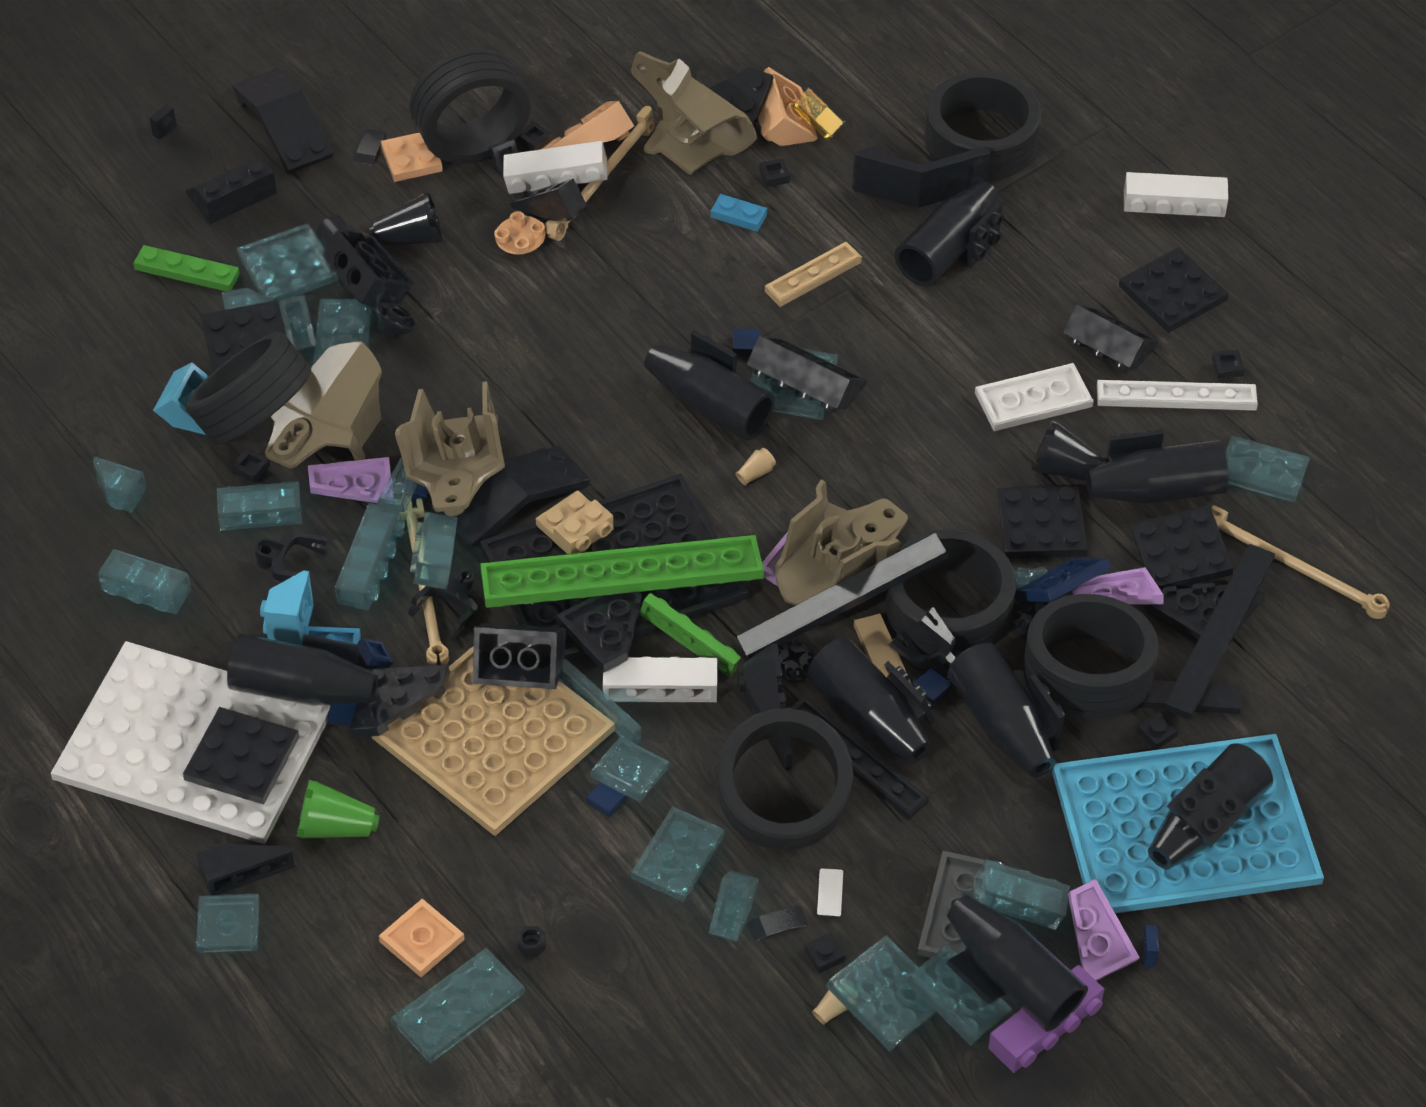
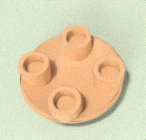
[494,212,546,254]

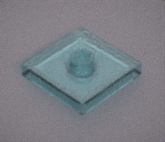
[590,736,670,802]
[196,894,260,953]

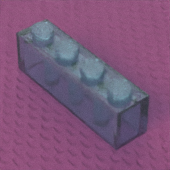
[335,503,405,611]

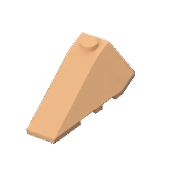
[540,101,634,150]

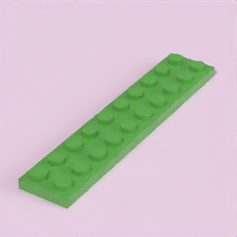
[480,535,764,608]

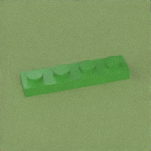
[134,245,240,292]
[640,593,741,678]

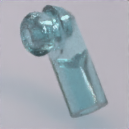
[1015,566,1047,587]

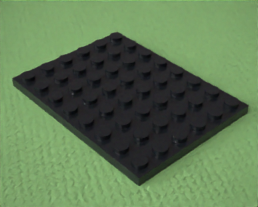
[480,473,748,663]

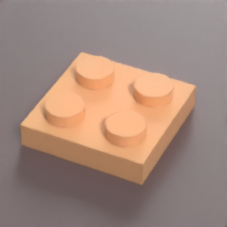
[381,132,442,182]
[379,899,464,977]

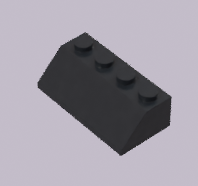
[747,336,867,412]

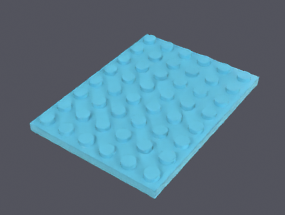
[1052,734,1324,913]

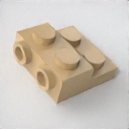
[536,490,613,554]

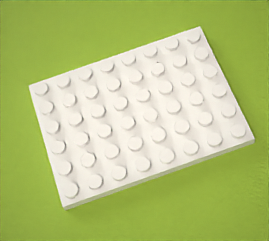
[51,641,330,844]

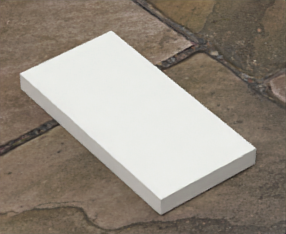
[975,363,1093,431]

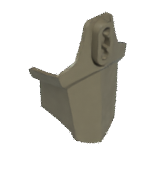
[631,51,757,175]
[265,342,382,468]
[395,381,505,516]
[774,479,908,605]

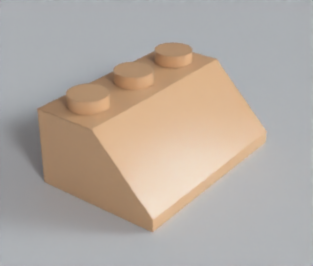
[758,67,818,146]

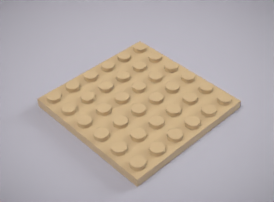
[372,646,615,836]

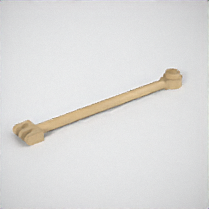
[545,106,655,241]
[395,498,449,665]
[1211,505,1390,619]

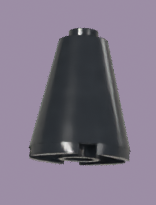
[369,193,442,245]
[1031,420,1107,481]

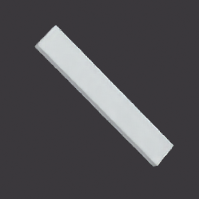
[1097,380,1258,410]

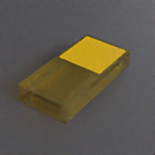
[792,88,844,141]

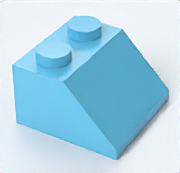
[153,362,208,435]
[260,571,314,645]

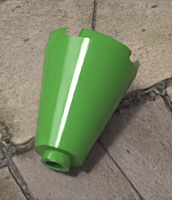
[297,780,380,838]

